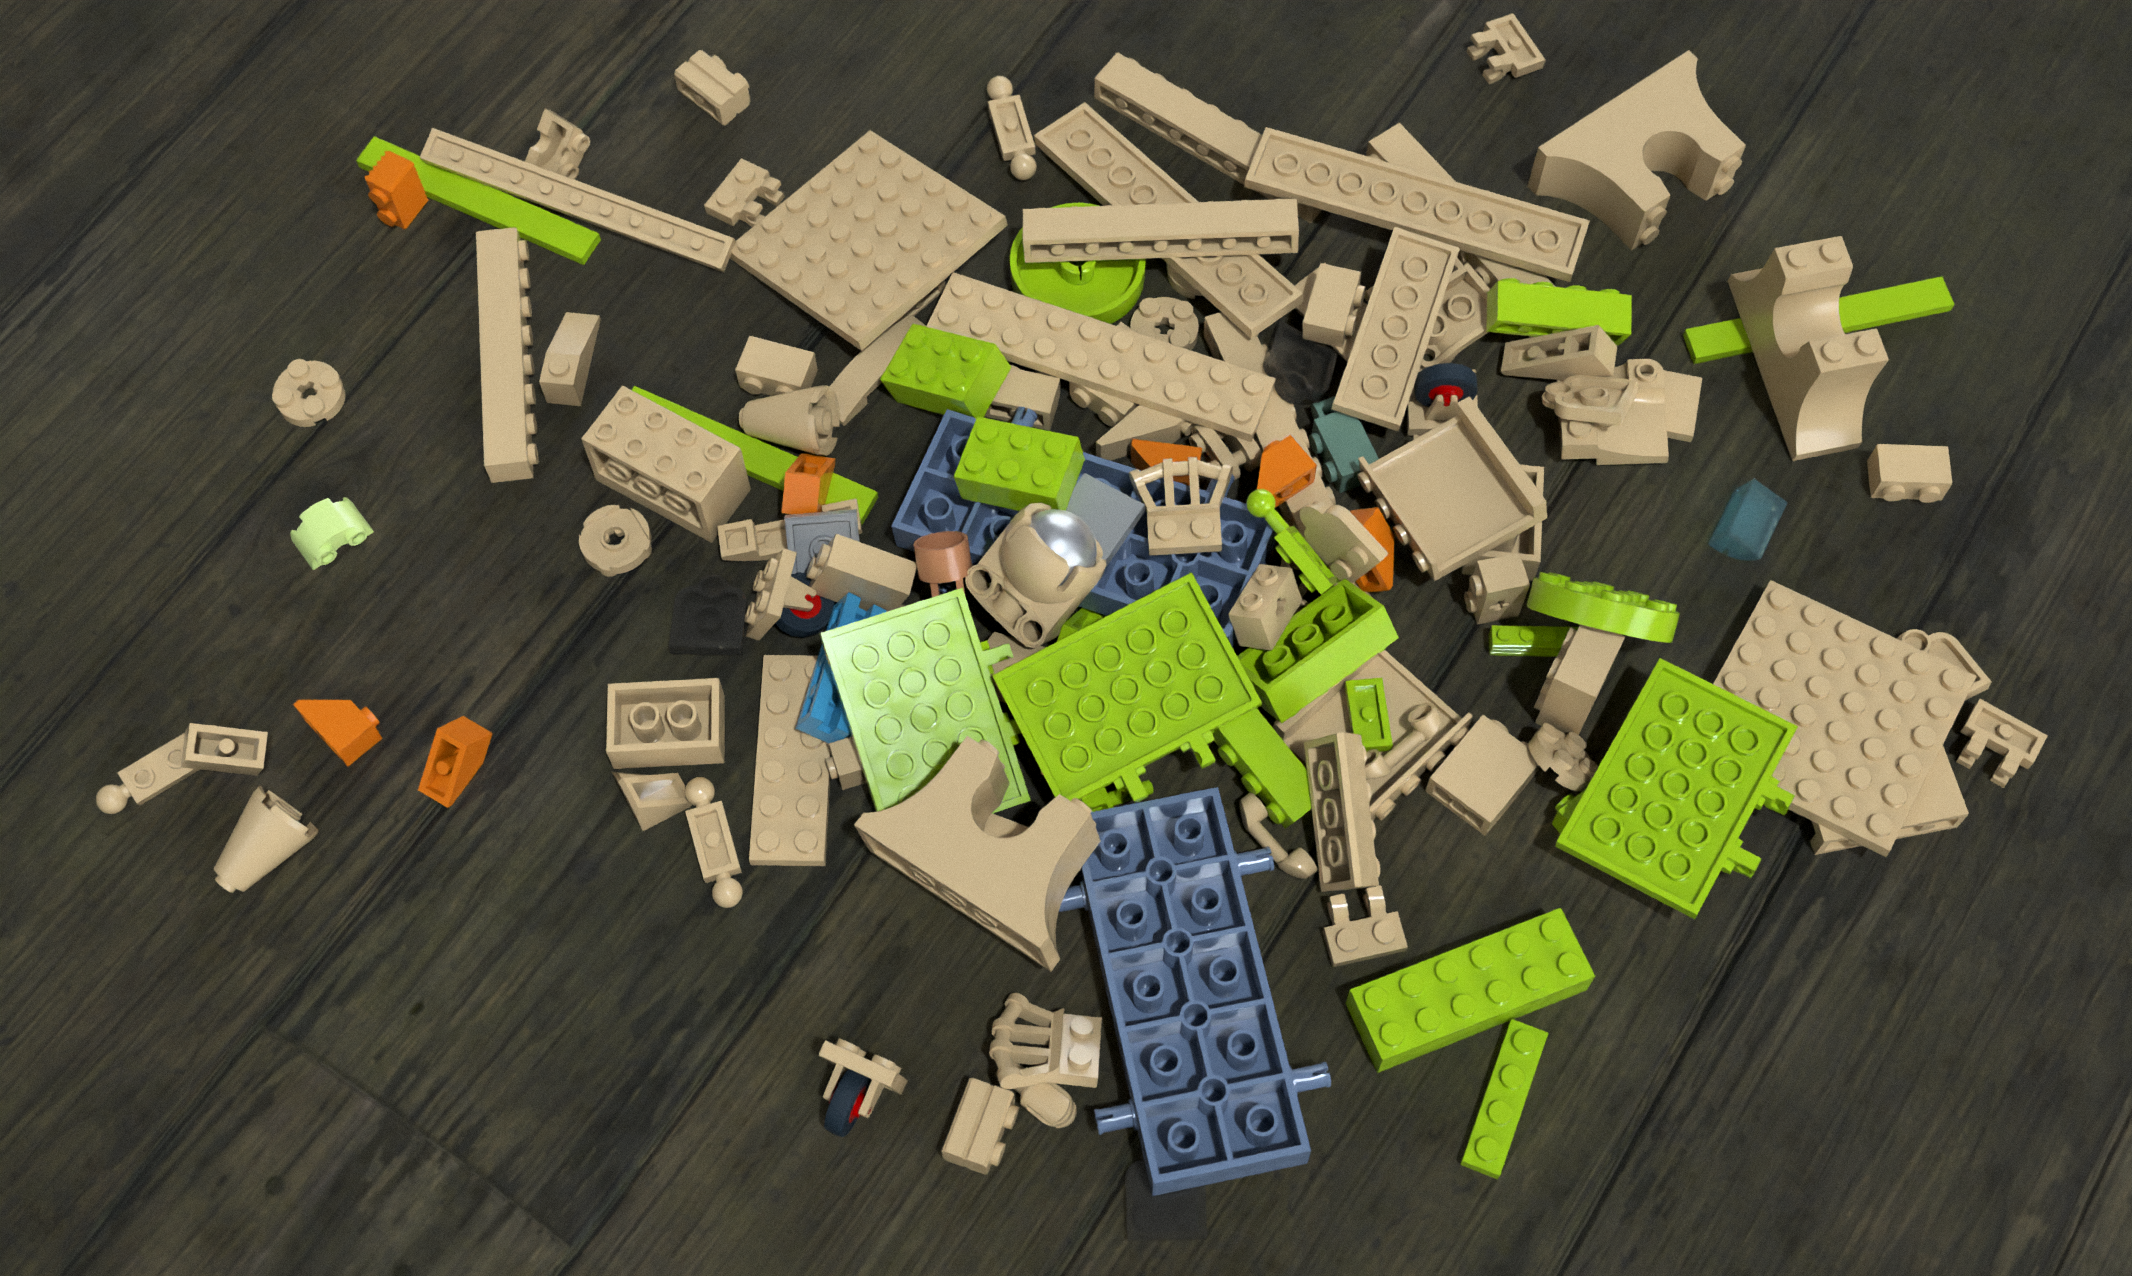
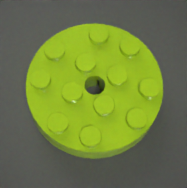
[1010,203,1146,324]
[1527,572,1680,643]

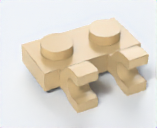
[1466,13,1545,84]
[704,158,784,227]
[1956,699,2047,788]
[1323,885,1408,967]

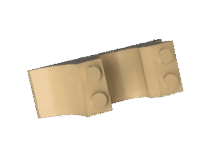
[1527,50,1746,250]
[1728,236,1889,461]
[854,736,1100,971]

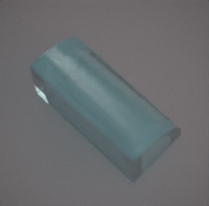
[1708,479,1788,561]

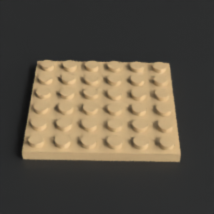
[730,130,1008,351]
[1713,580,1977,857]

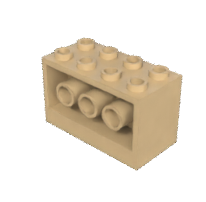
[582,385,751,543]

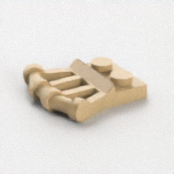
[1129,457,1233,556]
[989,993,1102,1090]

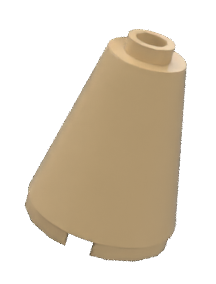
[739,385,840,456]
[214,786,319,893]

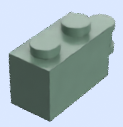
[1309,396,1379,493]

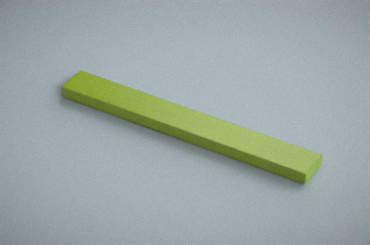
[356,136,601,265]
[1683,277,1955,364]
[632,386,878,525]

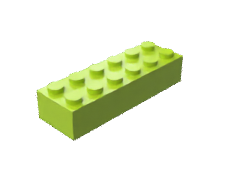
[1346,908,1595,1073]

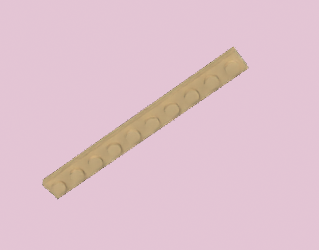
[420,128,736,272]

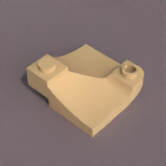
[1364,258,1490,369]
[1556,359,1669,465]

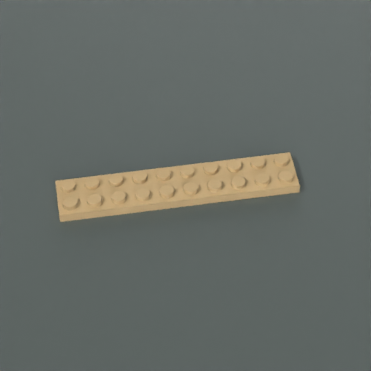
[1034,102,1303,338]
[1244,127,1590,282]
[926,272,1276,442]

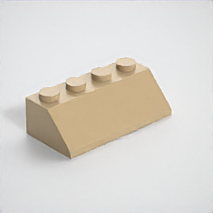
[1304,732,1380,892]

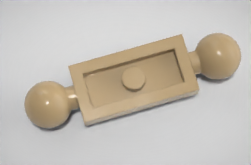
[987,76,1037,180]
[96,725,216,814]
[685,777,743,908]

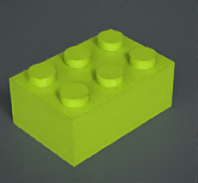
[880,324,1012,418]
[954,416,1085,511]

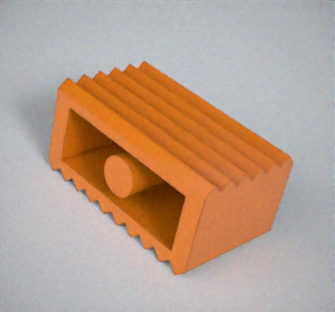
[365,151,429,229]

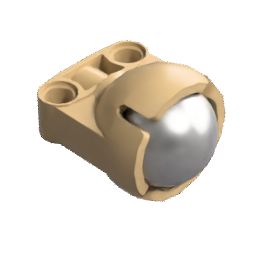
[965,503,1106,648]

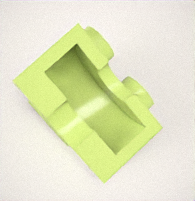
[290,497,374,570]

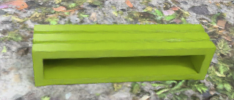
[1488,625,1579,657]

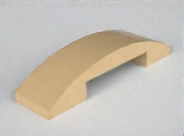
[828,315,926,426]
[717,499,862,561]

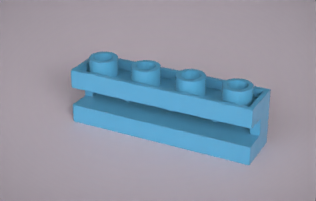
[796,592,887,743]

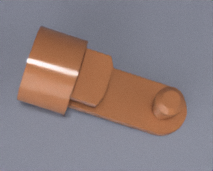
[913,531,972,597]

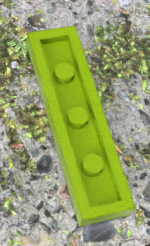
[1460,1019,1548,1180]

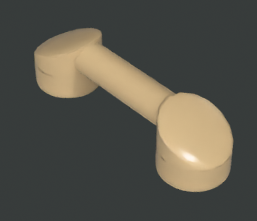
[1365,703,1440,779]
[1240,793,1317,879]

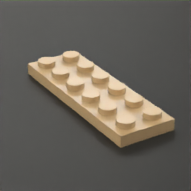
[1332,227,1460,431]
[749,655,832,866]

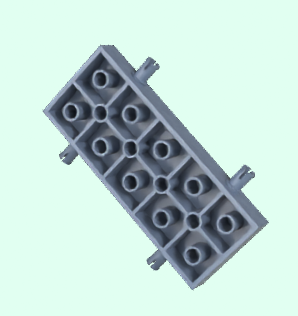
[891,407,1277,647]
[1059,787,1331,1196]

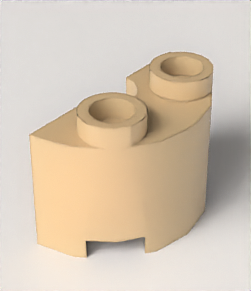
[525,109,590,180]

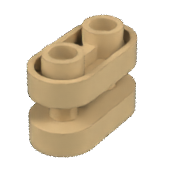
[1189,424,1262,480]

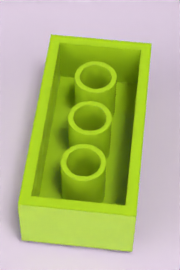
[1237,578,1399,724]

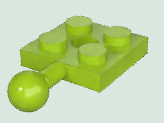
[1246,489,1339,594]

